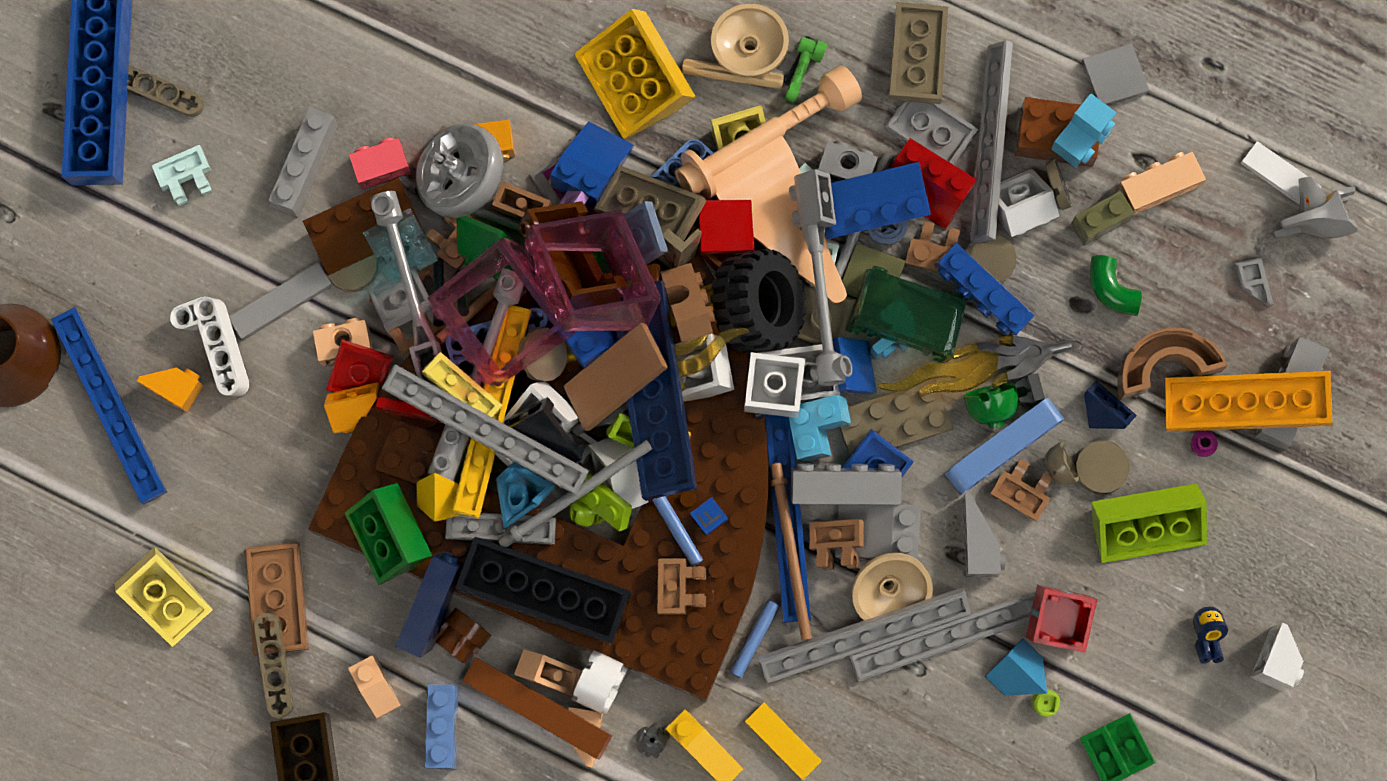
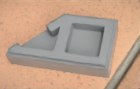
[1234,258,1274,307]

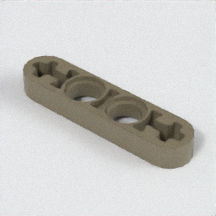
[127,65,204,117]
[254,612,293,718]

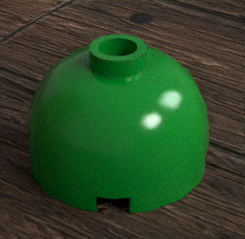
[964,384,1018,429]

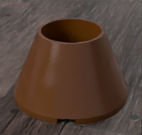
[0,304,61,407]

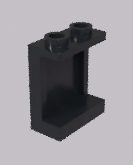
[504,397,586,479]

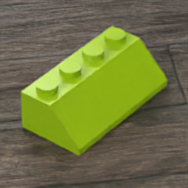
[1092,483,1207,563]

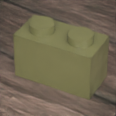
[1071,191,1134,246]

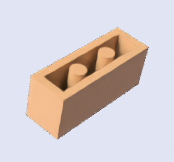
[1117,152,1206,215]

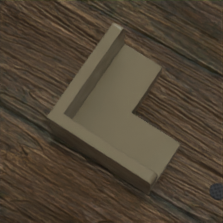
[656,229,702,269]

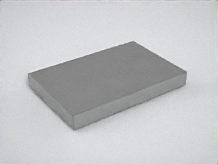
[885,101,979,165]

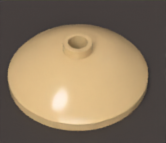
[711,4,789,78]
[852,553,933,621]

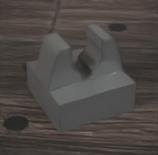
[1015,373,1045,406]

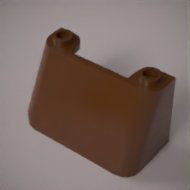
[519,201,628,314]

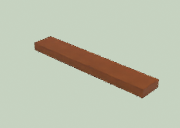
[462,657,613,760]

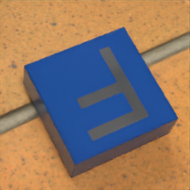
[690,497,728,536]

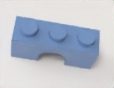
[425,685,459,769]

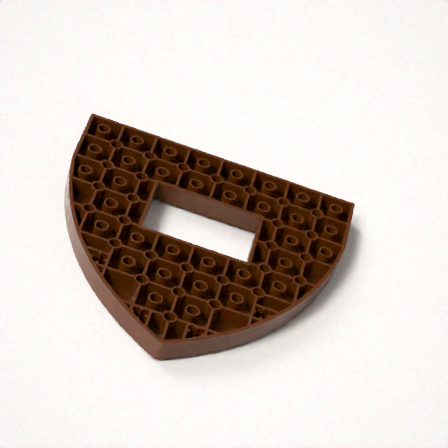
[308,240,768,702]

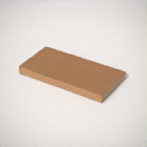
[564,323,668,431]
[245,542,309,656]

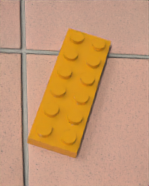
[1165,371,1333,432]

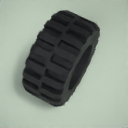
[710,249,807,354]

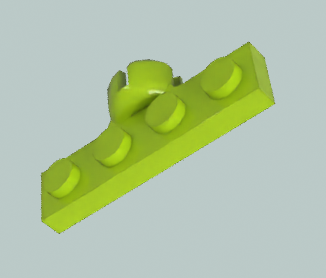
[569,464,632,531]

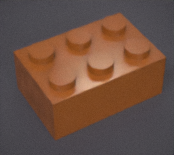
[1015,97,1099,167]

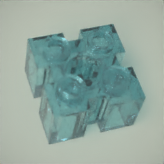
[363,208,438,285]

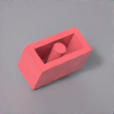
[349,138,411,190]

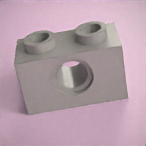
[818,141,878,182]

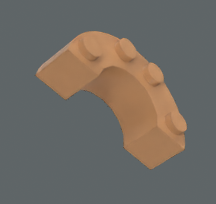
[1117,327,1228,400]

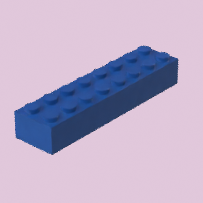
[61,0,132,186]

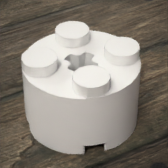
[571,650,628,714]

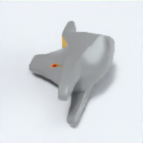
[1273,177,1358,239]

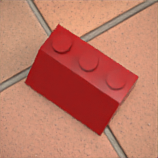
[890,138,977,230]

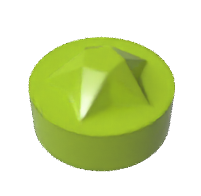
[1031,688,1060,717]

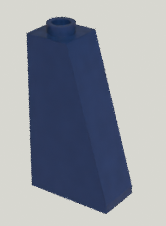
[395,552,464,658]

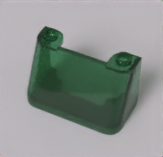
[845,266,966,365]

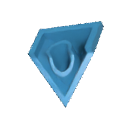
[496,462,555,529]
[985,638,1047,696]

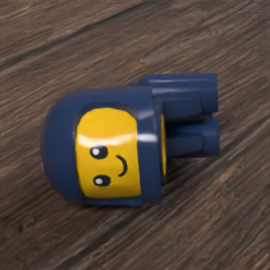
[1193,606,1228,664]

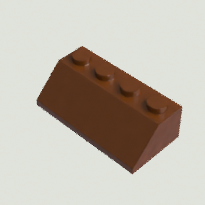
[303,178,424,276]

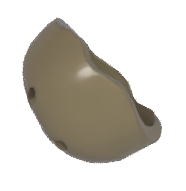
[1044,441,1079,486]

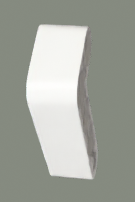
[170,296,249,397]

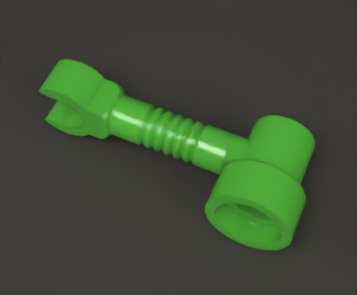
[784,36,827,103]

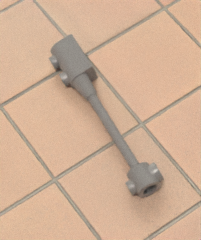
[789,169,852,386]
[370,191,442,388]
[428,268,527,483]

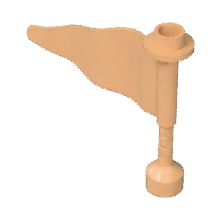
[675,65,862,304]

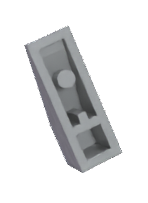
[963,493,1005,577]

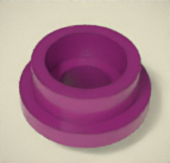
[1190,430,1218,457]

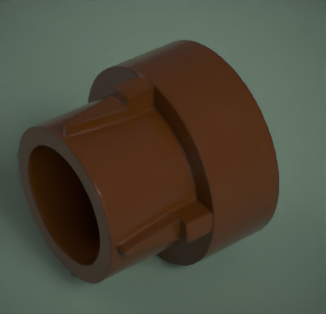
[434,607,492,664]

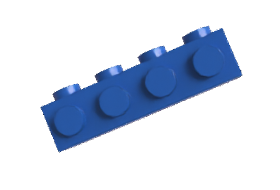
[934,243,1035,336]

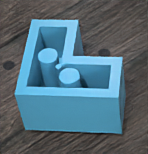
[1051,94,1117,168]
[789,395,851,462]

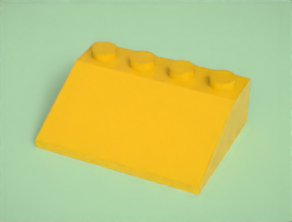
[574,9,696,140]

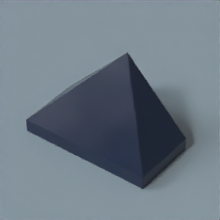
[1084,380,1137,429]

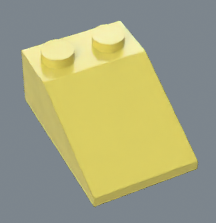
[114,546,213,647]

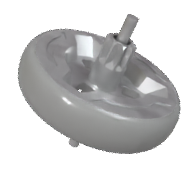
[416,123,503,218]

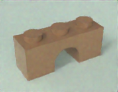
[660,263,715,342]

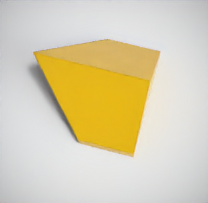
[417,473,460,522]

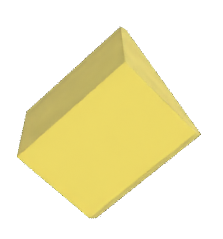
[711,105,766,151]

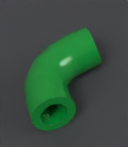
[1090,255,1142,316]

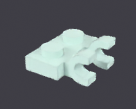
[152,145,213,206]

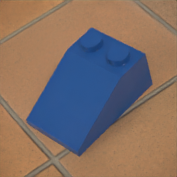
[550,121,634,209]

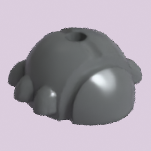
[637,723,669,758]

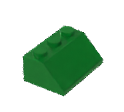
[456,216,535,281]
[344,483,432,585]

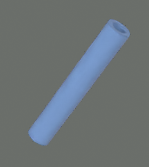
[652,496,703,567]
[730,600,780,678]

